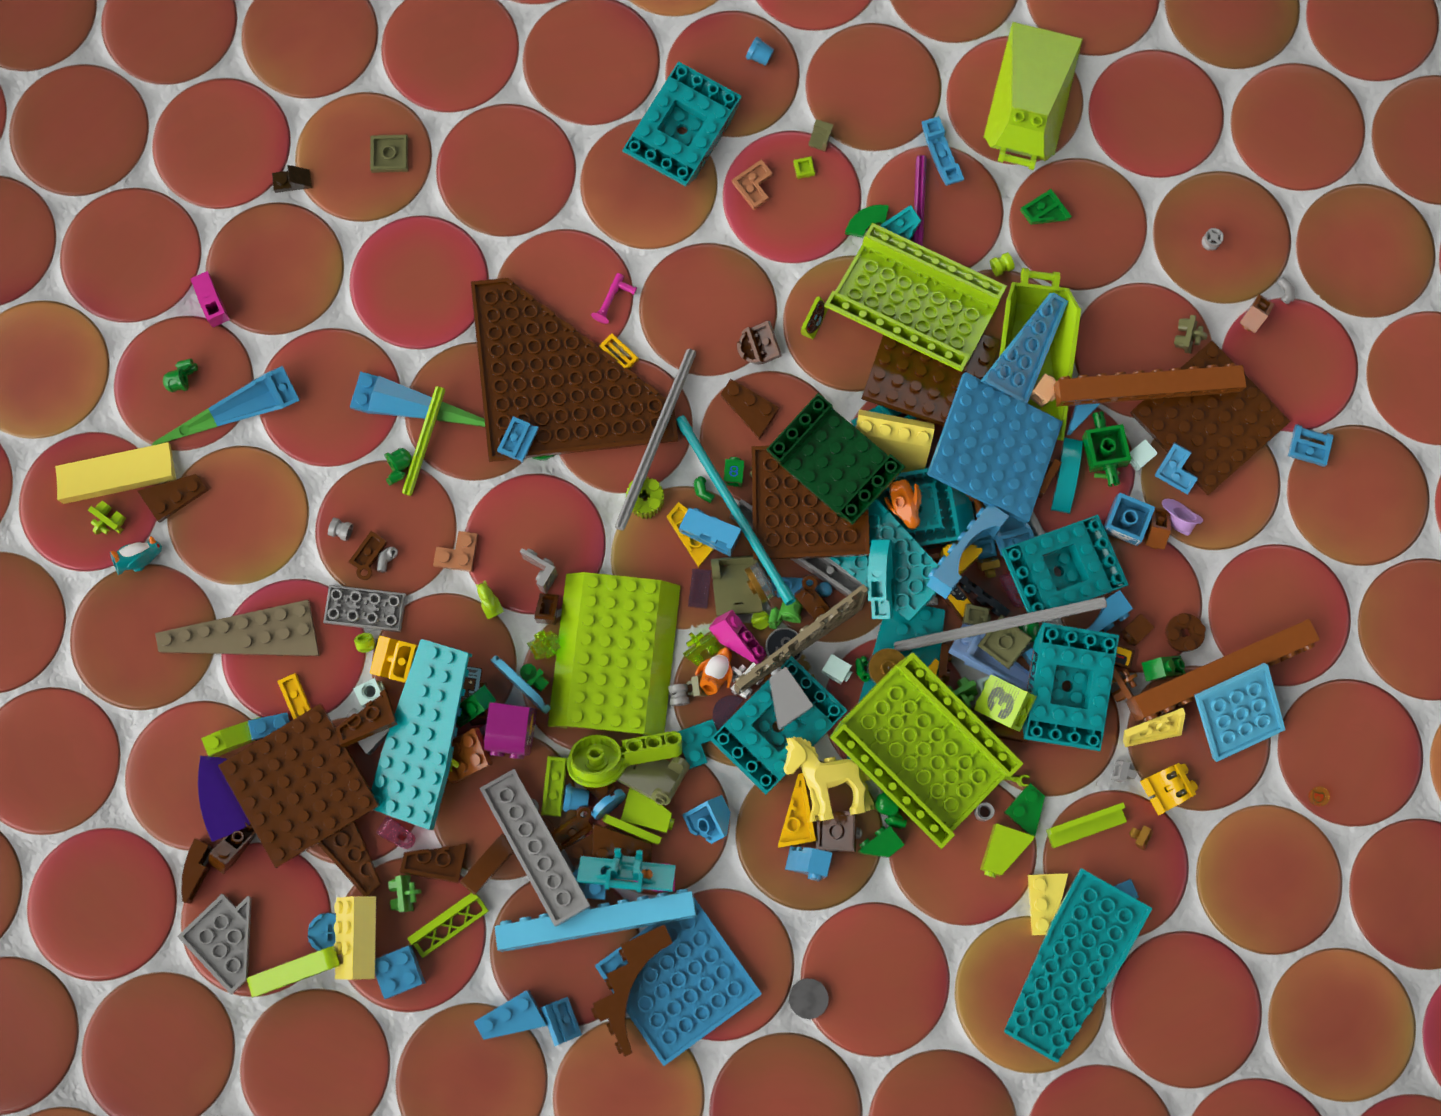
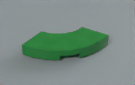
[845,205,889,238]

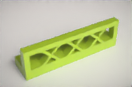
[1046,803,1127,848]
[407,893,489,958]

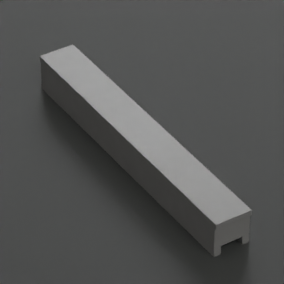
[729,499,863,597]

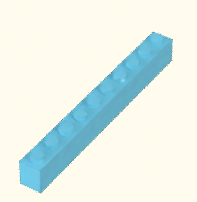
[495,889,697,952]

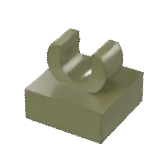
[687,676,709,697]

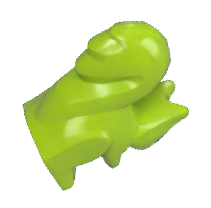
[476,580,504,619]

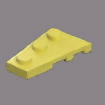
[1123,708,1185,747]
[1028,873,1068,935]

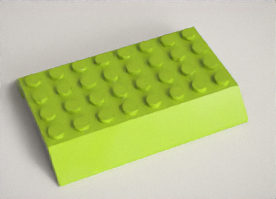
[824,223,1007,372]
[548,572,681,736]
[829,652,1023,849]

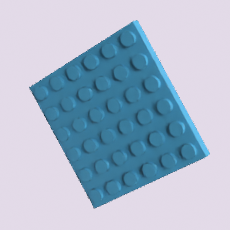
[927,372,1063,524]
[595,898,762,1066]

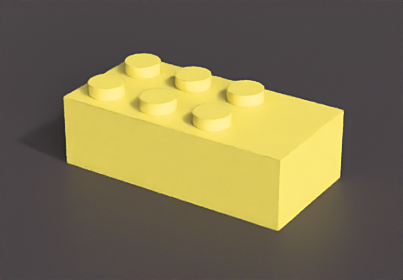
[334,896,376,979]

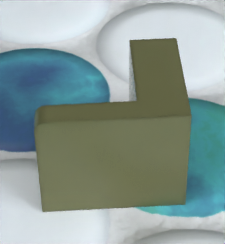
[808,119,833,151]

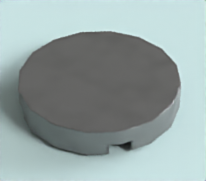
[789,978,829,1019]

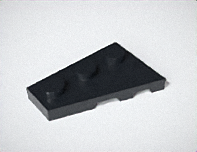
[959,575,1010,617]

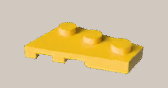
[666,502,714,568]

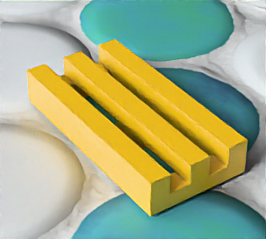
[599,333,639,369]

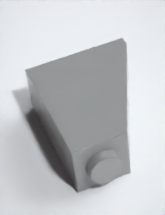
[769,667,813,730]

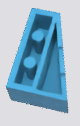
[679,508,741,557]
[785,846,832,881]
[474,990,547,1040]

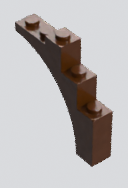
[591,924,673,1057]

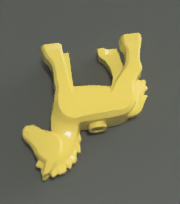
[784,737,875,822]

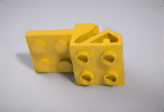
[370,635,418,683]

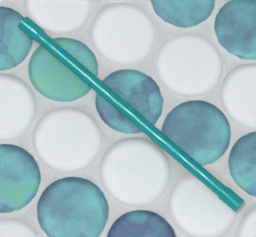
[676,415,796,606]

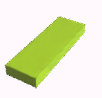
[541,756,568,817]
[602,814,662,845]

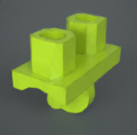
[88,501,126,535]

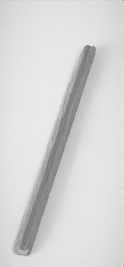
[615,349,696,531]
[894,597,1107,652]

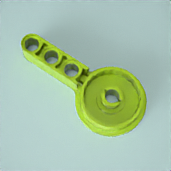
[567,731,683,788]

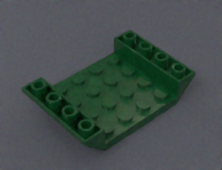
[766,393,905,525]

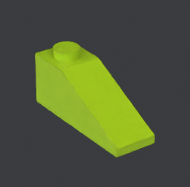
[201,717,262,757]

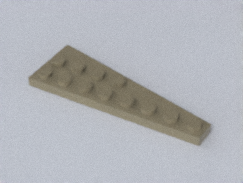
[734,584,868,695]
[155,600,320,657]

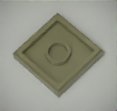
[370,135,408,173]
[978,615,1033,669]

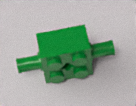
[1082,411,1131,487]

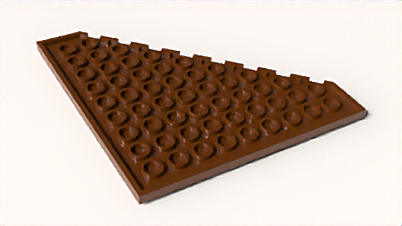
[471,278,678,462]

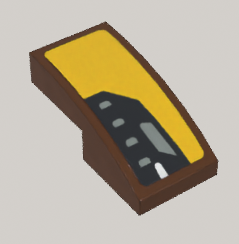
[943,584,974,621]

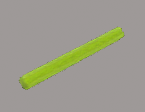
[402,386,445,496]

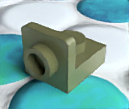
[962,604,991,625]

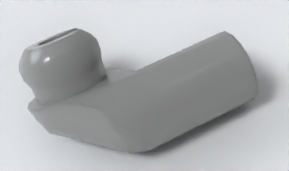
[377,547,398,572]

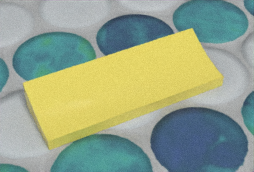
[55,442,176,504]

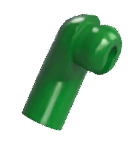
[693,476,715,503]
[855,656,870,682]

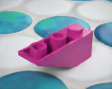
[190,271,230,327]
[709,610,767,665]

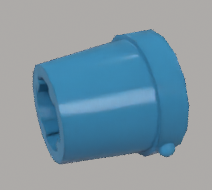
[745,36,774,66]
[563,783,589,812]

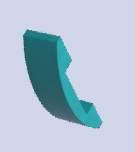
[1051,437,1083,514]

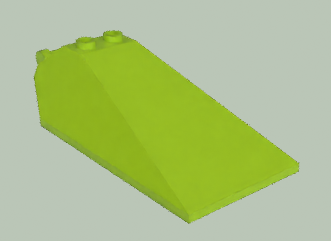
[983,22,1083,170]
[999,268,1081,441]

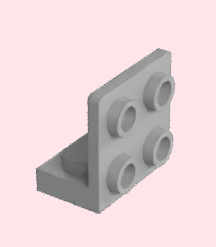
[520,548,558,594]

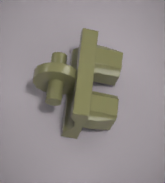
[1174,315,1208,354]

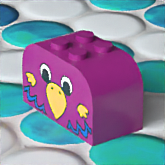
[484,702,538,759]

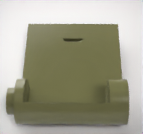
[711,555,763,617]
[617,757,690,805]

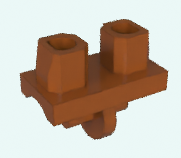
[1111,667,1137,702]

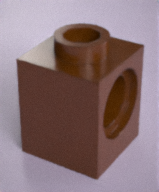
[1121,614,1155,646]

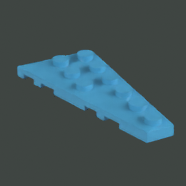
[981,293,1068,403]

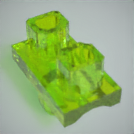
[682,632,719,666]

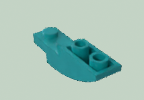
[868,539,894,619]

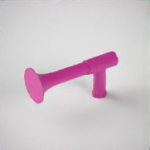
[591,273,637,324]

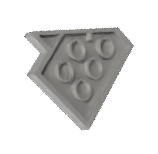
[177,894,252,995]

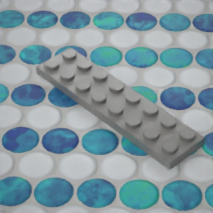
[480,769,591,927]

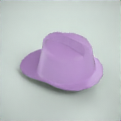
[1162,499,1203,536]

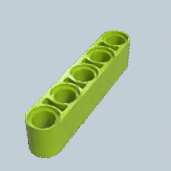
[246,946,340,998]

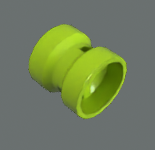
[990,252,1015,276]

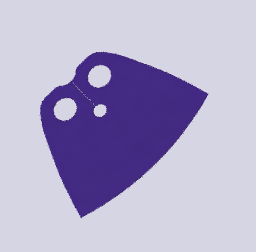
[198,756,250,842]

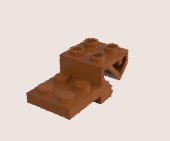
[446,727,493,785]

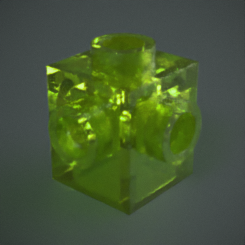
[527,630,561,660]

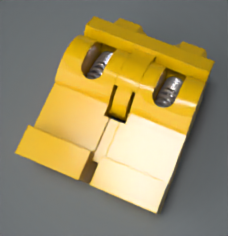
[1140,763,1198,816]

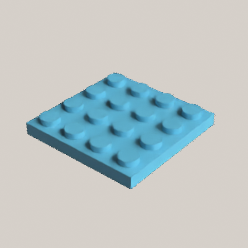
[1194,663,1285,762]

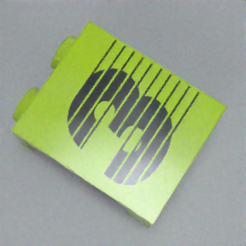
[974,674,1037,732]

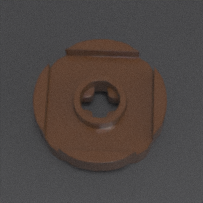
[1165,613,1206,652]

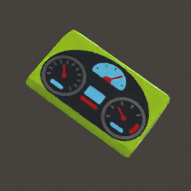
[801,296,828,339]

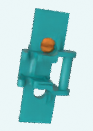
[577,848,676,893]

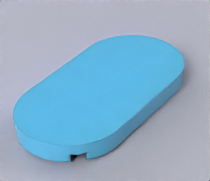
[490,655,551,714]

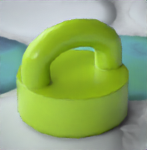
[751,611,769,631]
[354,633,375,653]

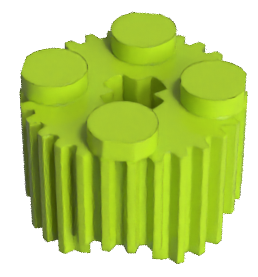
[626,477,664,519]

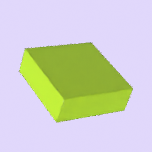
[793,157,815,179]

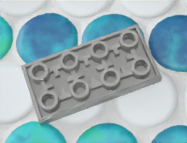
[323,585,406,632]

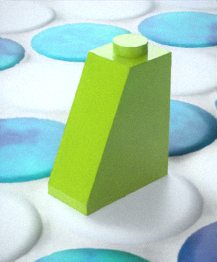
[621,788,675,834]
[980,823,1034,878]

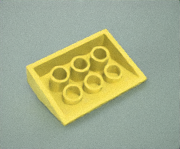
[855,409,935,473]

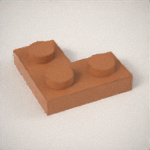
[732,159,772,210]
[433,531,478,572]

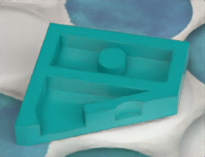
[880,205,921,240]

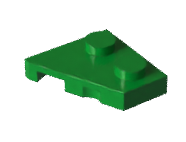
[1020,189,1072,225]
[1004,783,1045,836]

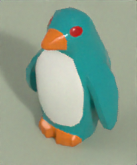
[110,536,162,575]

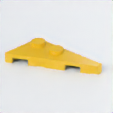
[778,773,816,848]

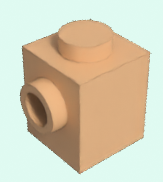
[1030,374,1056,407]

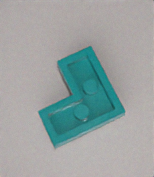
[678,719,717,769]

